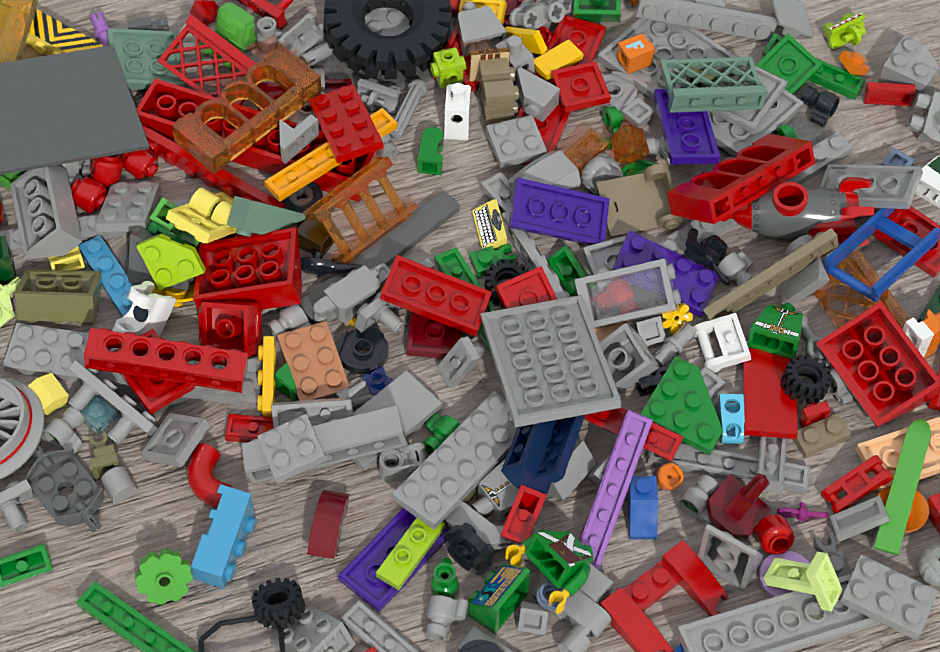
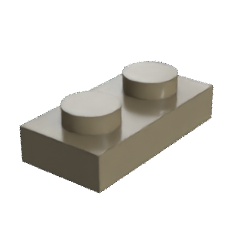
[792,413,851,458]

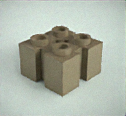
[478,57,519,128]

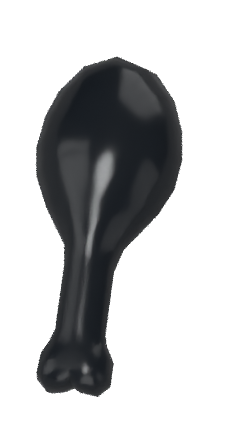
[300,251,362,275]

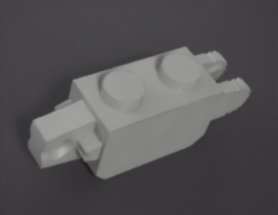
[313,263,390,323]

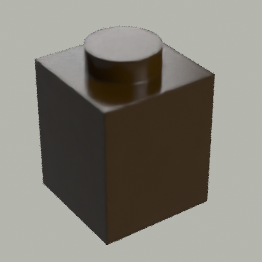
[296,215,335,256]

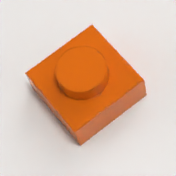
[838,51,870,76]

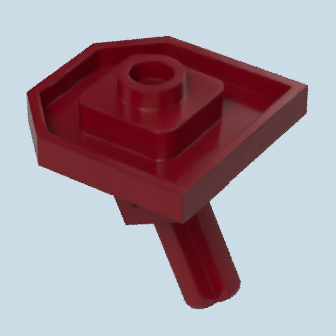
[706,473,772,538]

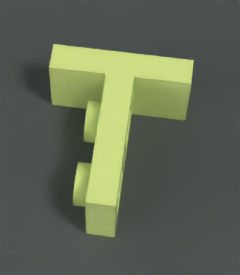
[763,552,843,611]

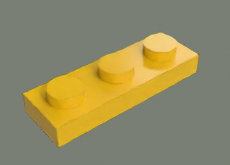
[257,336,276,417]

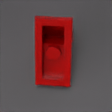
[500,485,547,545]

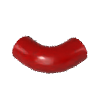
[186,443,233,509]

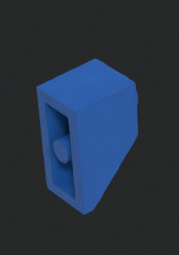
[627,476,658,539]

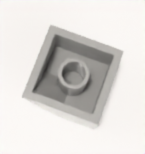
[878,35,940,101]

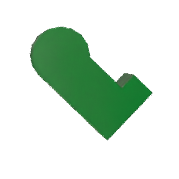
[417,127,444,176]

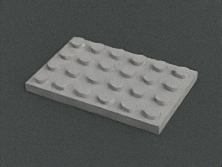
[480,295,621,428]

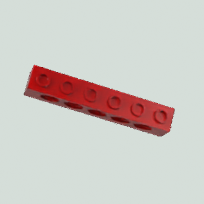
[83,328,248,393]

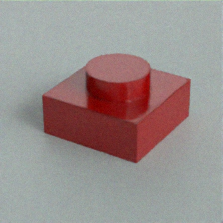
[799,401,831,428]

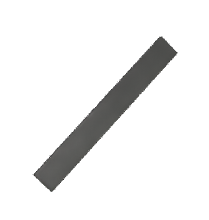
[298,191,460,324]

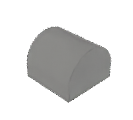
[101,466,138,505]

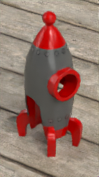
[720,177,874,247]

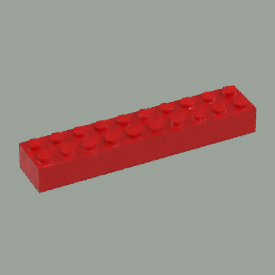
[136,78,378,202]

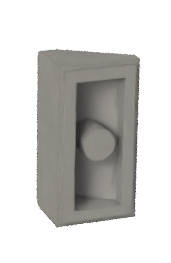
[780,259,830,306]

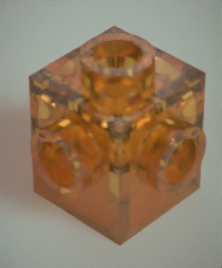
[610,125,650,164]

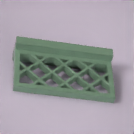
[659,57,768,113]

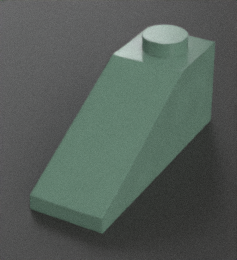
[227,196,306,237]

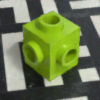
[430,47,466,89]

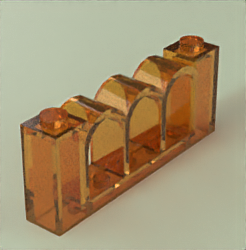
[172,45,322,174]

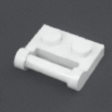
[693,313,751,373]

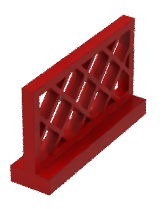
[157,15,268,105]

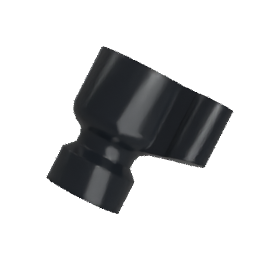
[800,86,840,127]

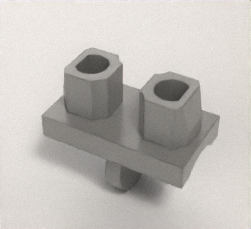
[357,78,400,114]

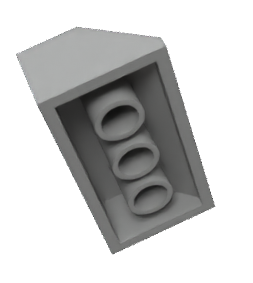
[10,165,82,259]

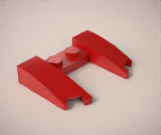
[600,540,728,652]

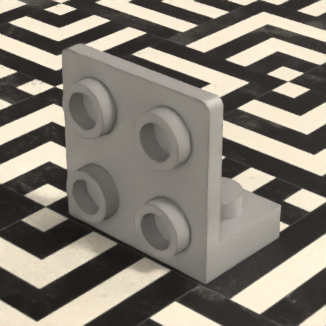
[271,605,356,652]

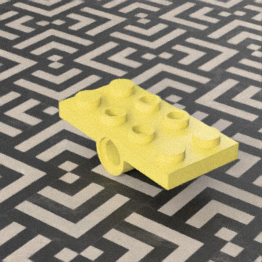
[166,187,237,243]

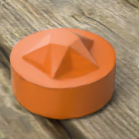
[655,463,684,491]

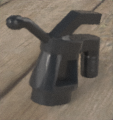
[683,228,731,286]

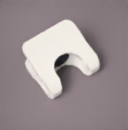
[112,281,176,337]

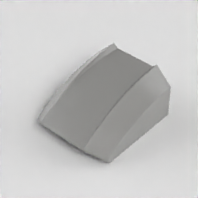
[508,150,581,190]
[599,323,659,392]

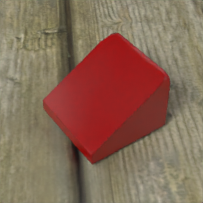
[190,0,219,25]

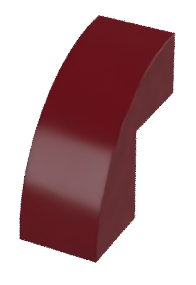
[307,490,350,559]

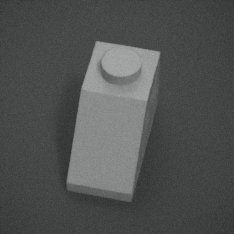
[517,67,560,122]

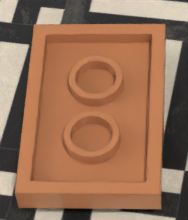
[277,321,349,401]

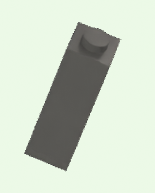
[128,226,196,290]

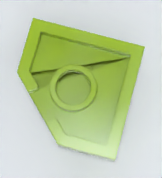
[136,234,206,290]

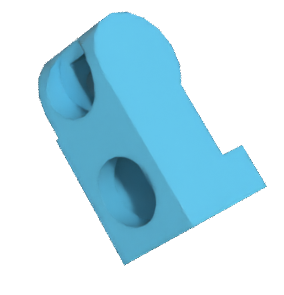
[717,394,745,444]

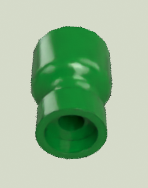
[423,413,460,455]
[431,557,458,599]

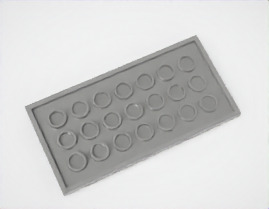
[597,18,804,157]

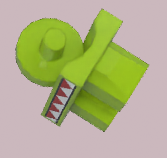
[823,12,866,50]

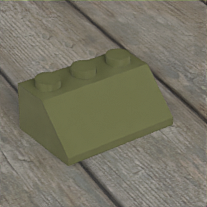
[15,269,102,324]

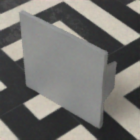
[771,0,814,38]

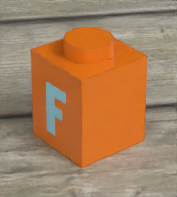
[616,33,655,74]

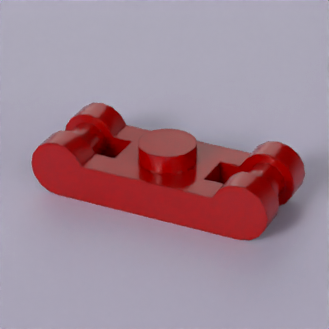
[820,455,894,514]

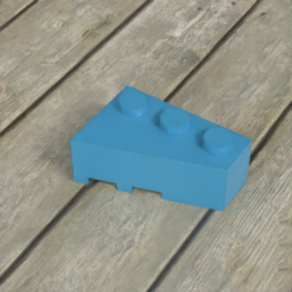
[191,484,257,589]

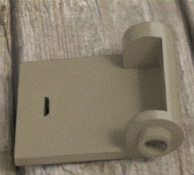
[596,163,683,238]

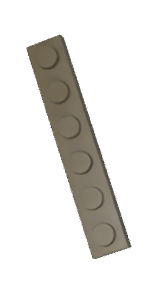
[703,228,839,321]

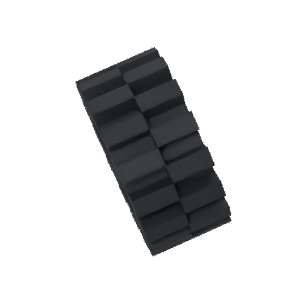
[485,259,529,308]
[781,355,833,405]
[251,578,305,629]

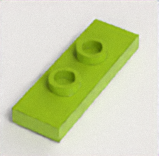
[376,518,445,590]

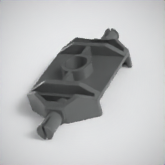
[25,443,105,532]

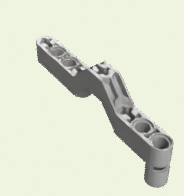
[442,501,612,652]

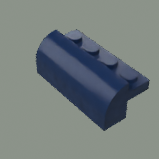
[501,414,586,494]

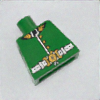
[748,303,803,359]

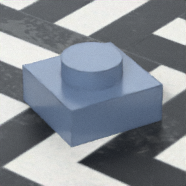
[882,148,915,166]

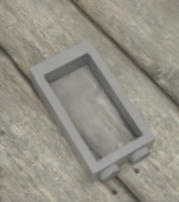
[575,259,681,329]

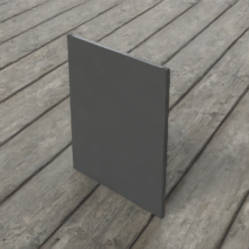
[0,45,149,175]

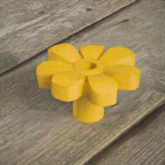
[661,303,693,334]

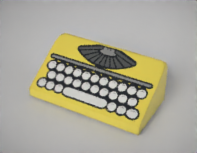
[472,199,507,250]

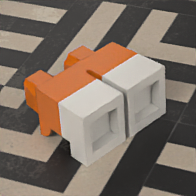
[903,309,940,358]

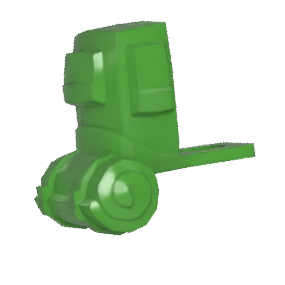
[200,2,257,72]

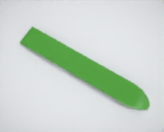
[874,419,931,555]

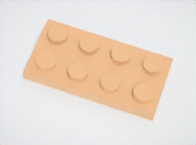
[856,417,940,493]

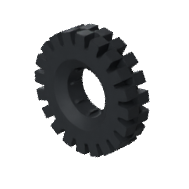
[324,0,452,80]

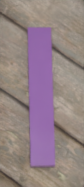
[579,410,653,570]

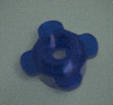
[362,367,393,395]

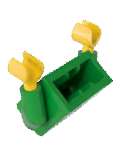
[506,529,593,613]

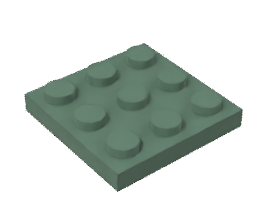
[106,28,185,90]

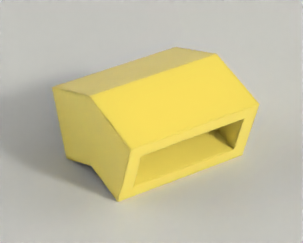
[48,246,85,271]
[27,373,69,416]

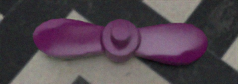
[777,502,828,521]

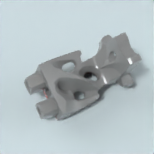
[907,91,940,144]

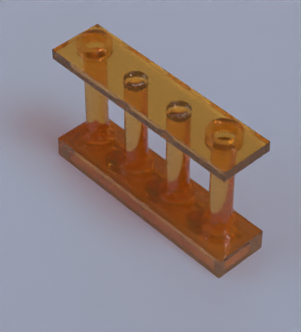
[303,157,418,263]

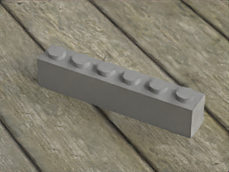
[242,405,408,484]

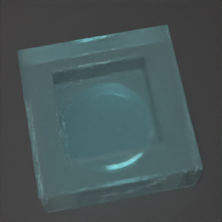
[81,397,117,434]

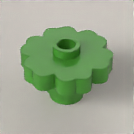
[134,548,193,605]

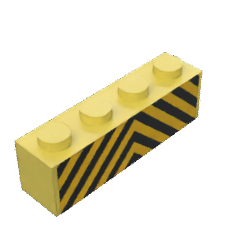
[12,6,104,56]

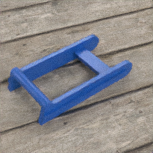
[823,208,940,302]

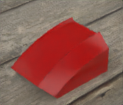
[198,301,263,357]

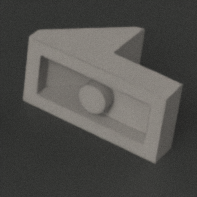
[279,114,319,164]

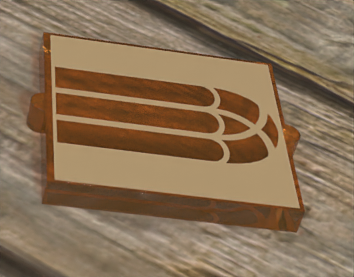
[469,48,510,82]

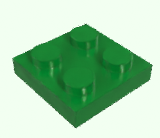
[755,34,822,95]

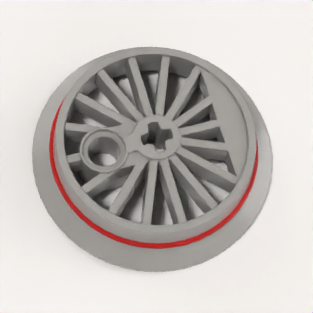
[0,378,44,480]

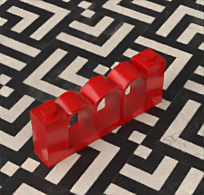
[667,134,816,224]

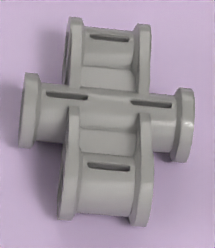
[509,0,574,30]

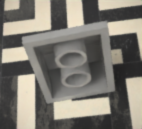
[698,524,763,592]

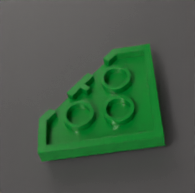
[640,356,723,456]

